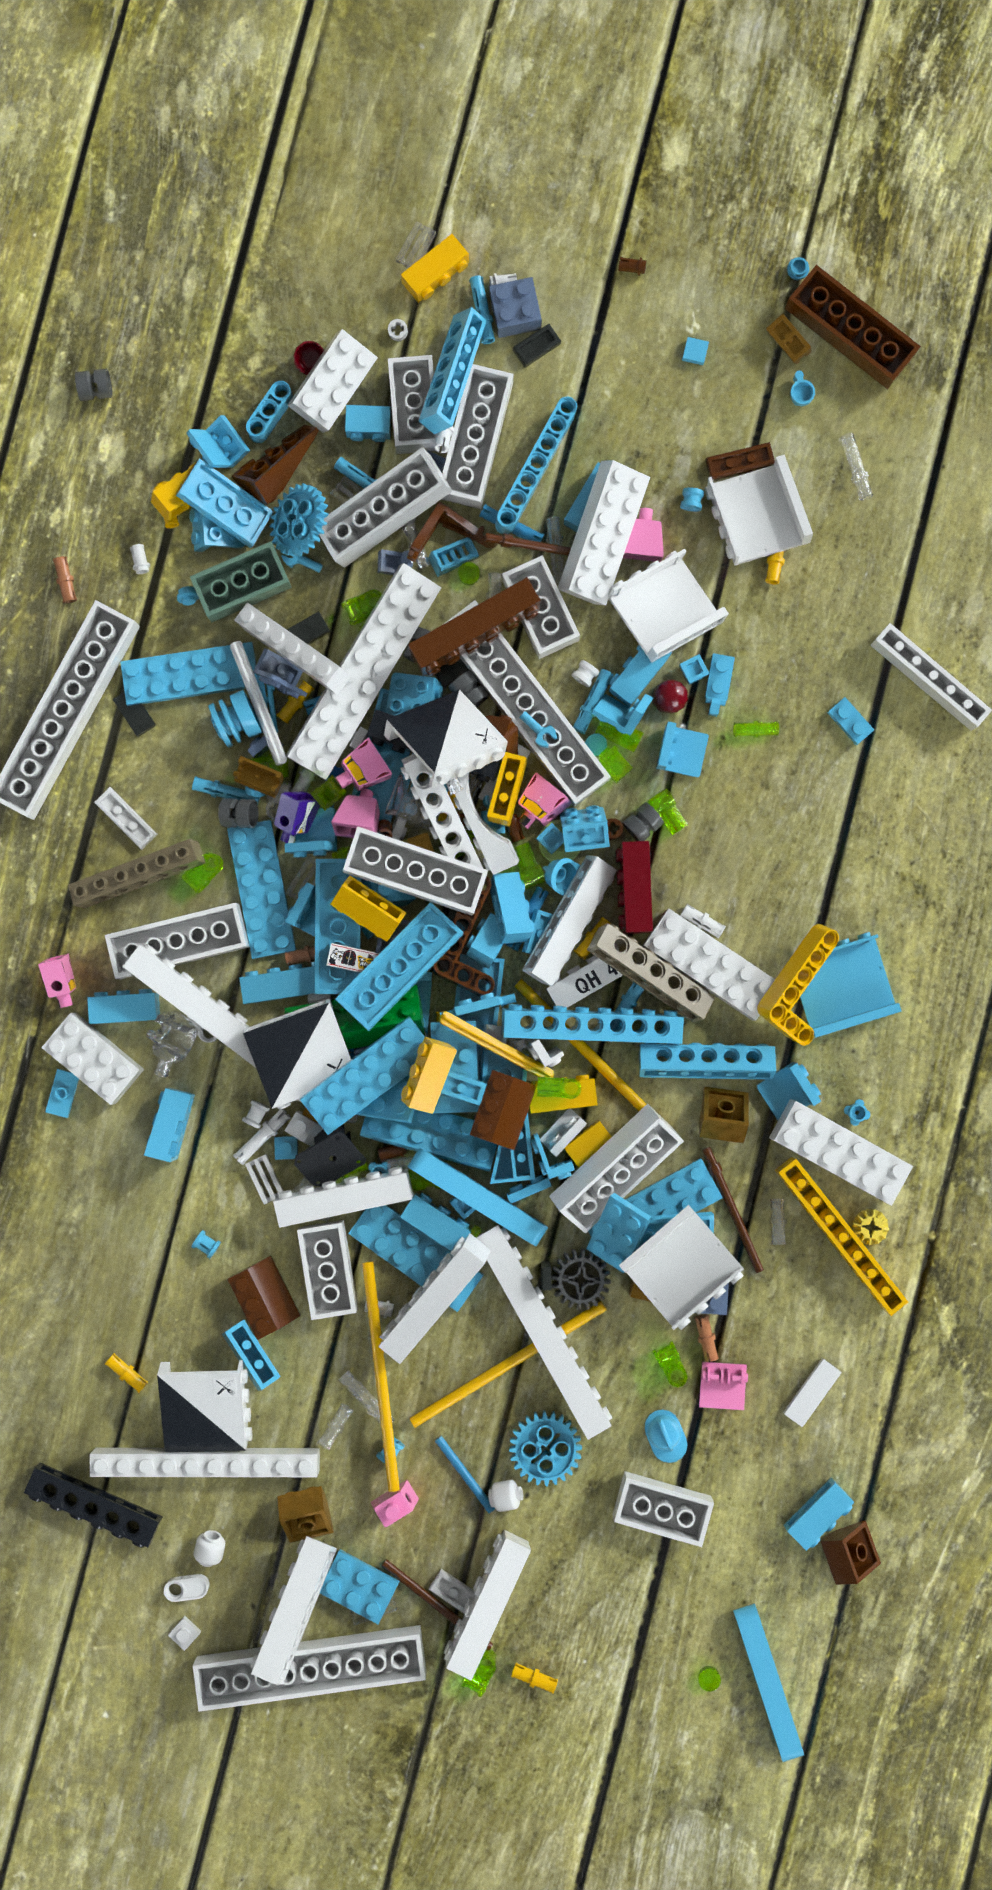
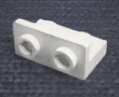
[540,1109,587,1157]

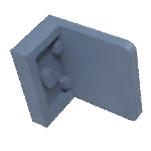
[253,648,308,699]

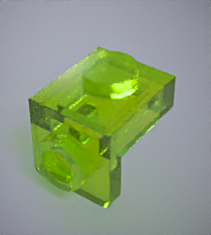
[599,746,633,784]

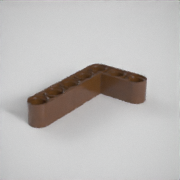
[432,876,495,996]

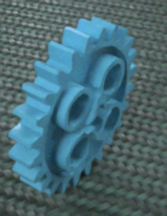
[269,483,329,557]
[509,1410,582,1486]

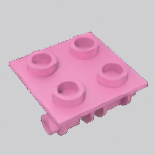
[699,1362,748,1410]

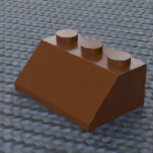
[470,1070,537,1150]
[227,1255,301,1340]

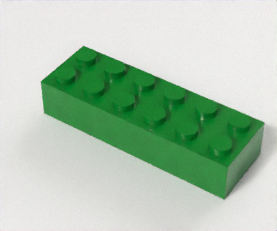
[285,985,425,1050]

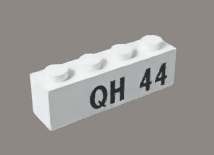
[546,943,635,1007]

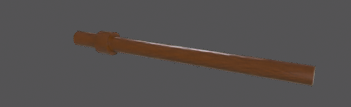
[484,533,571,556]
[702,1146,764,1273]
[381,1559,493,1651]

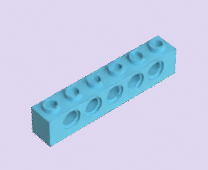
[419,307,486,434]
[639,1043,776,1080]

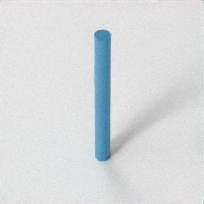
[435,1435,495,1513]

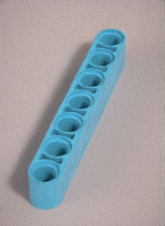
[495,396,577,534]
[407,1147,548,1246]
[733,1603,804,1762]

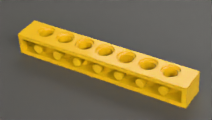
[775,1157,909,1316]

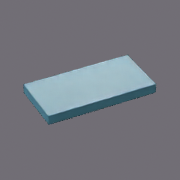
[176,458,274,548]

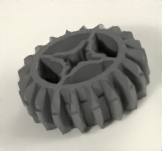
[551,1248,611,1310]

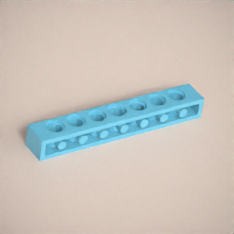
[501,1004,684,1044]

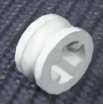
[388,319,408,341]

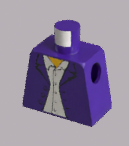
[274,791,323,843]

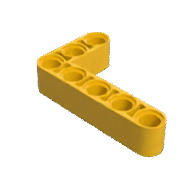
[757,924,839,1046]

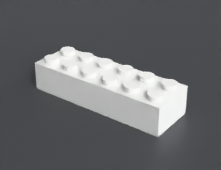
[442,364,514,509]
[319,448,452,568]
[558,460,650,605]
[343,826,488,916]
[105,903,250,979]
[642,908,775,1021]
[769,1099,913,1206]
[549,1104,684,1234]
[379,1233,491,1364]
[444,1530,531,1680]
[250,1536,337,1685]

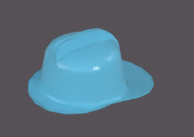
[543,858,581,896]
[645,1409,687,1463]

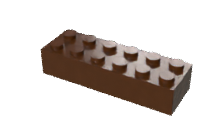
[785,264,921,389]
[408,577,541,677]

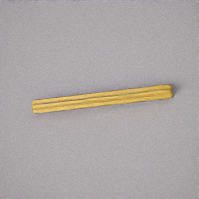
[439,1011,554,1082]

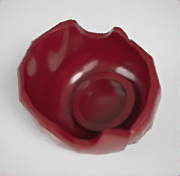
[293,341,324,375]
[652,680,688,713]

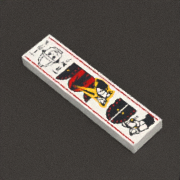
[326,943,379,973]

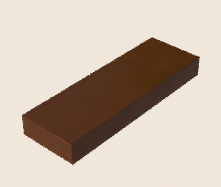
[705,442,775,480]

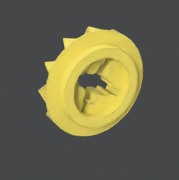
[853,1209,889,1245]

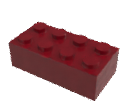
[615,841,653,934]

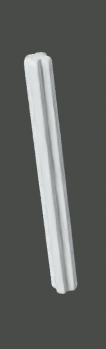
[230,641,287,765]

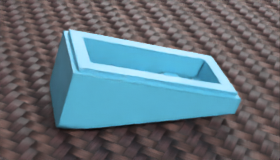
[428,537,479,577]

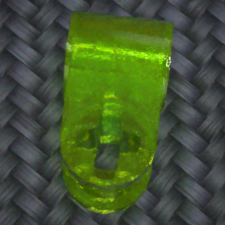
[341,589,382,626]
[181,853,224,894]
[652,1341,688,1387]
[460,1649,497,1697]

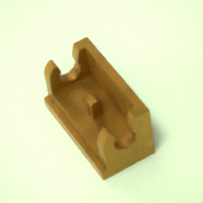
[766,314,811,364]
[233,756,284,798]

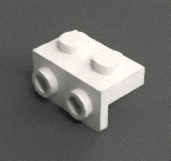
[526,1038,564,1067]

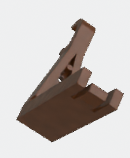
[407,502,498,563]

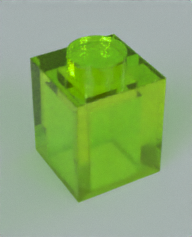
[311,775,346,811]

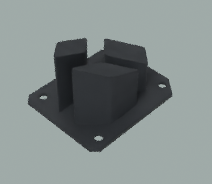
[294,1124,366,1187]

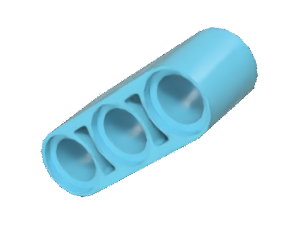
[246,381,293,443]

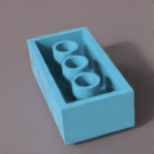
[430,1020,479,1113]

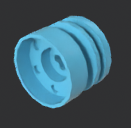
[208,690,263,748]

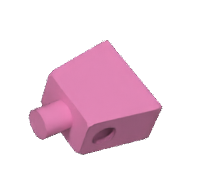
[623,508,664,562]
[331,789,380,838]
[371,1480,419,1527]

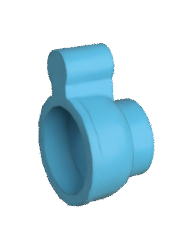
[790,371,815,406]

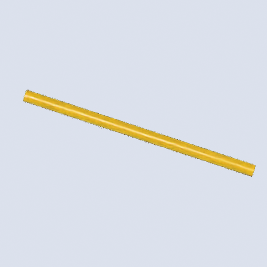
[514,979,647,1111]
[362,1261,400,1492]
[410,1301,607,1428]

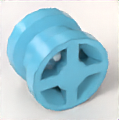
[680,487,704,512]

